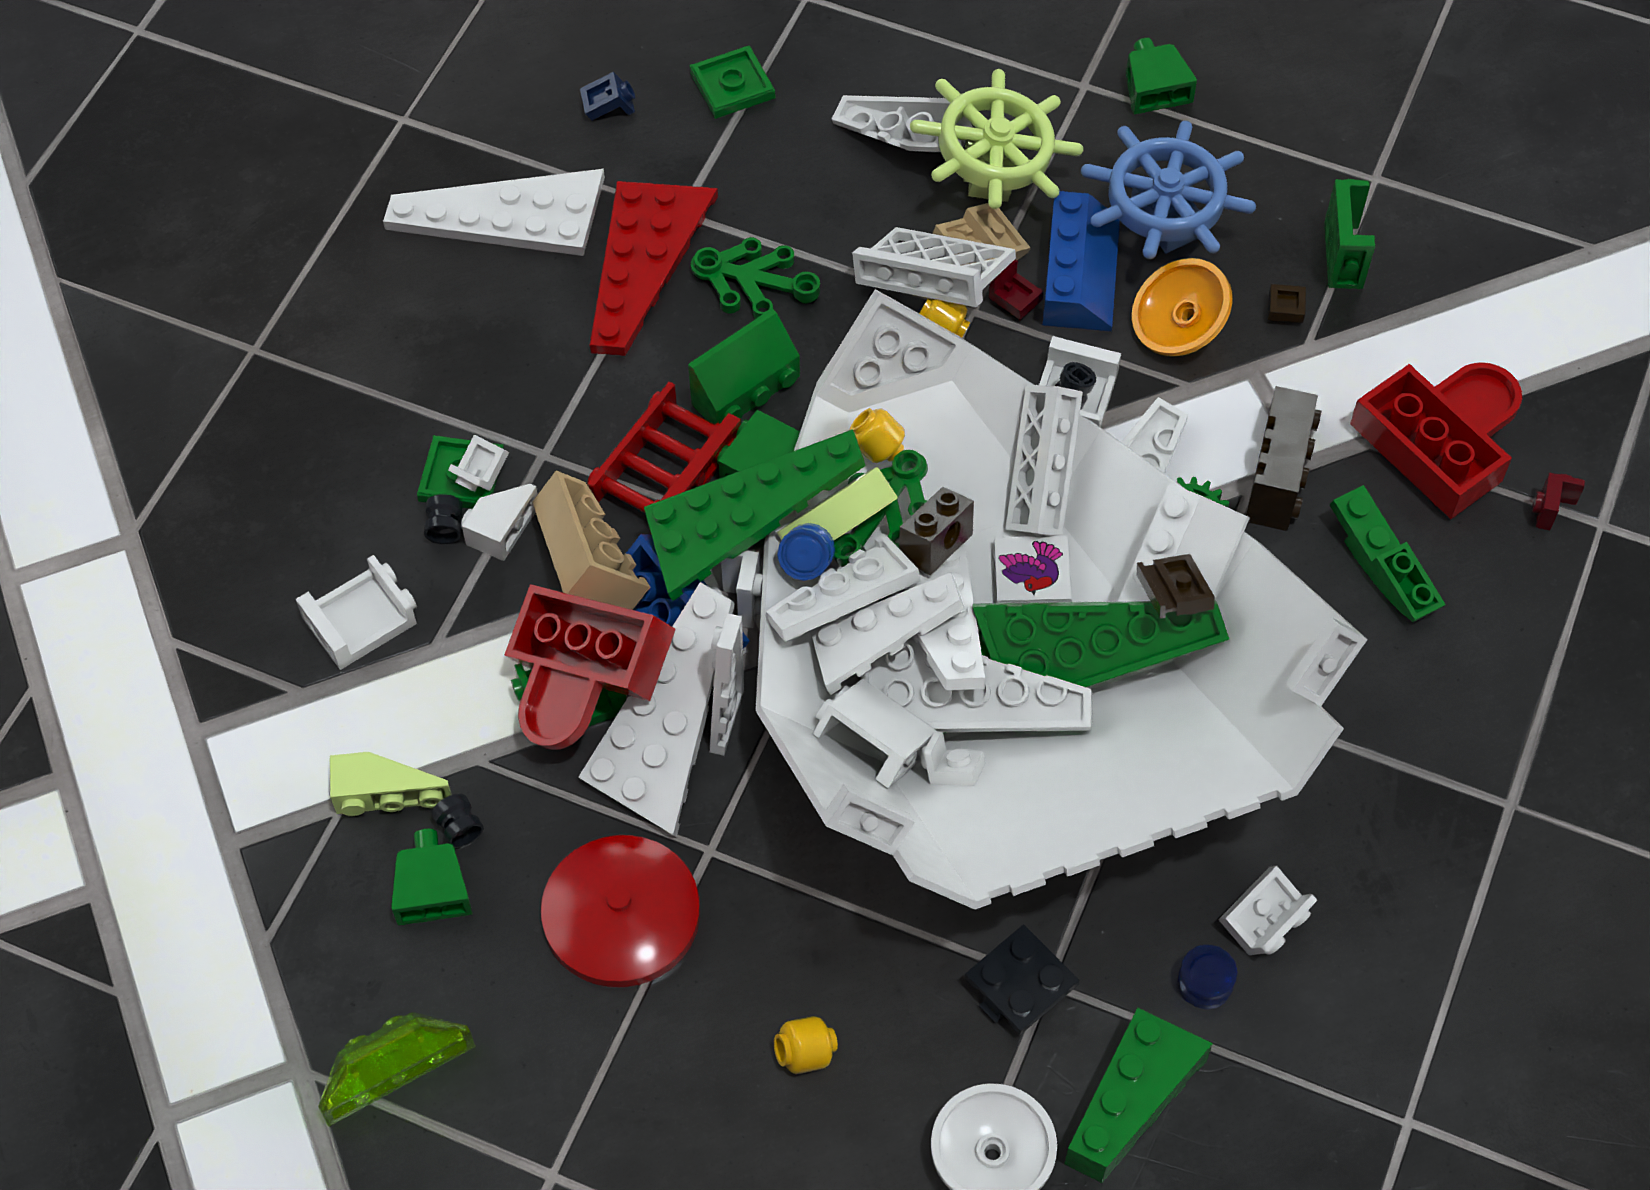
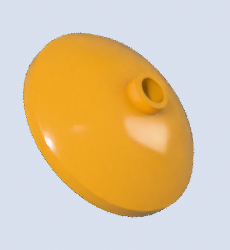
[1132,258,1232,356]

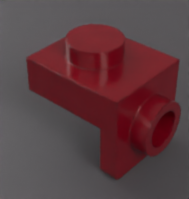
[989,259,1043,320]
[1532,473,1585,531]

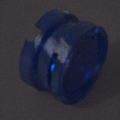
[1177,945,1238,1009]

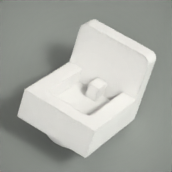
[448,435,509,492]

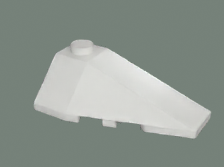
[832,95,972,152]

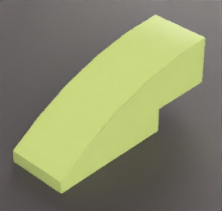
[776,467,898,540]

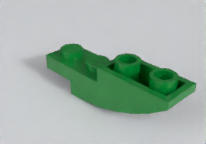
[1329,485,1446,622]

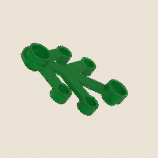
[691,237,820,319]
[834,450,928,567]

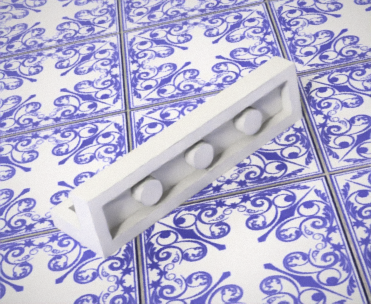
[1006,384,1083,536]

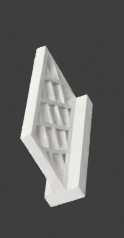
[852,227,1016,307]

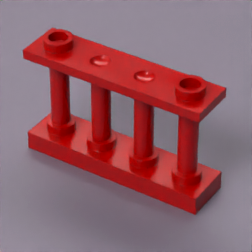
[587,381,741,535]

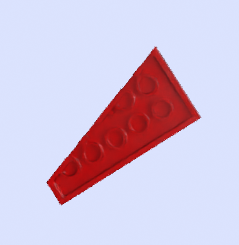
[590,181,718,356]

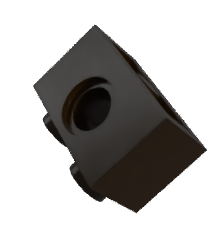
[899,487,974,575]

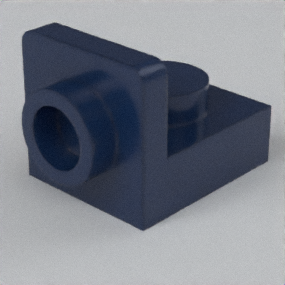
[580,71,635,120]

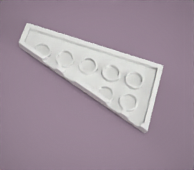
[383,169,605,256]
[851,525,985,691]
[579,582,735,837]
[861,637,1092,732]

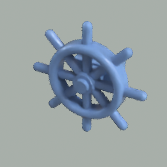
[1081,121,1256,259]

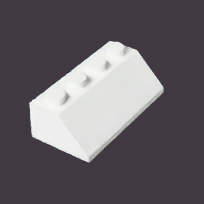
[1117,483,1250,657]

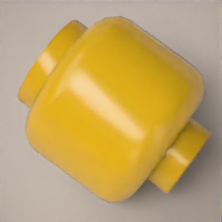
[919,298,970,338]
[850,408,905,463]
[774,1016,838,1074]

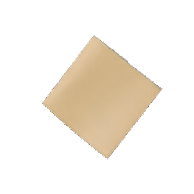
[933,203,1030,273]

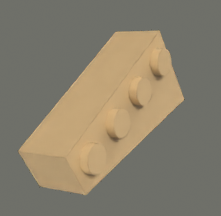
[532,471,650,610]

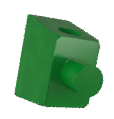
[1126,38,1197,115]
[392,829,473,926]

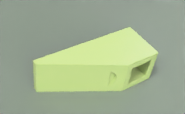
[330,752,452,816]

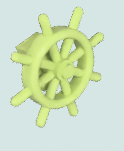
[910,69,1083,209]

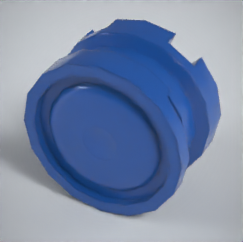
[777,523,835,581]

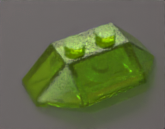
[318,1012,476,1127]

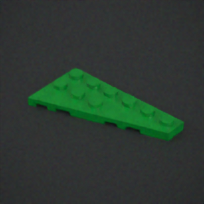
[644,429,866,602]
[972,600,1230,687]

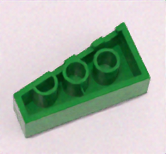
[1064,1007,1213,1183]

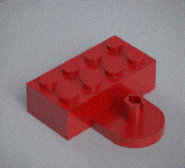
[1350,362,1522,519]
[504,584,676,750]

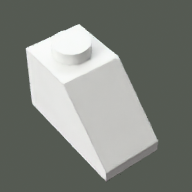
[461,484,538,561]

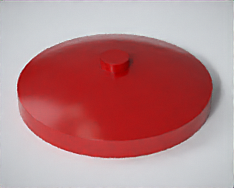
[541,835,700,987]

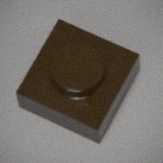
[1268,284,1306,323]

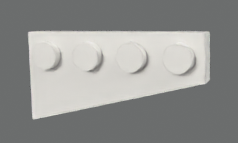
[810,572,965,695]
[709,613,744,756]

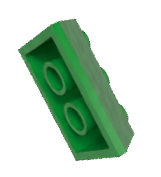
[688,308,800,425]

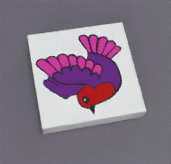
[994,535,1072,603]

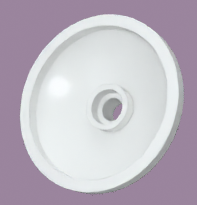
[931,1084,1057,1190]

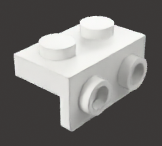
[721,549,763,628]
[1218,866,1317,955]

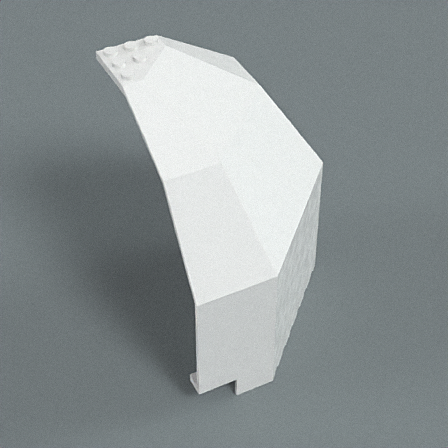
[756,289,1368,909]

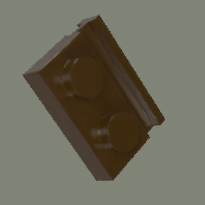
[1136,554,1215,618]

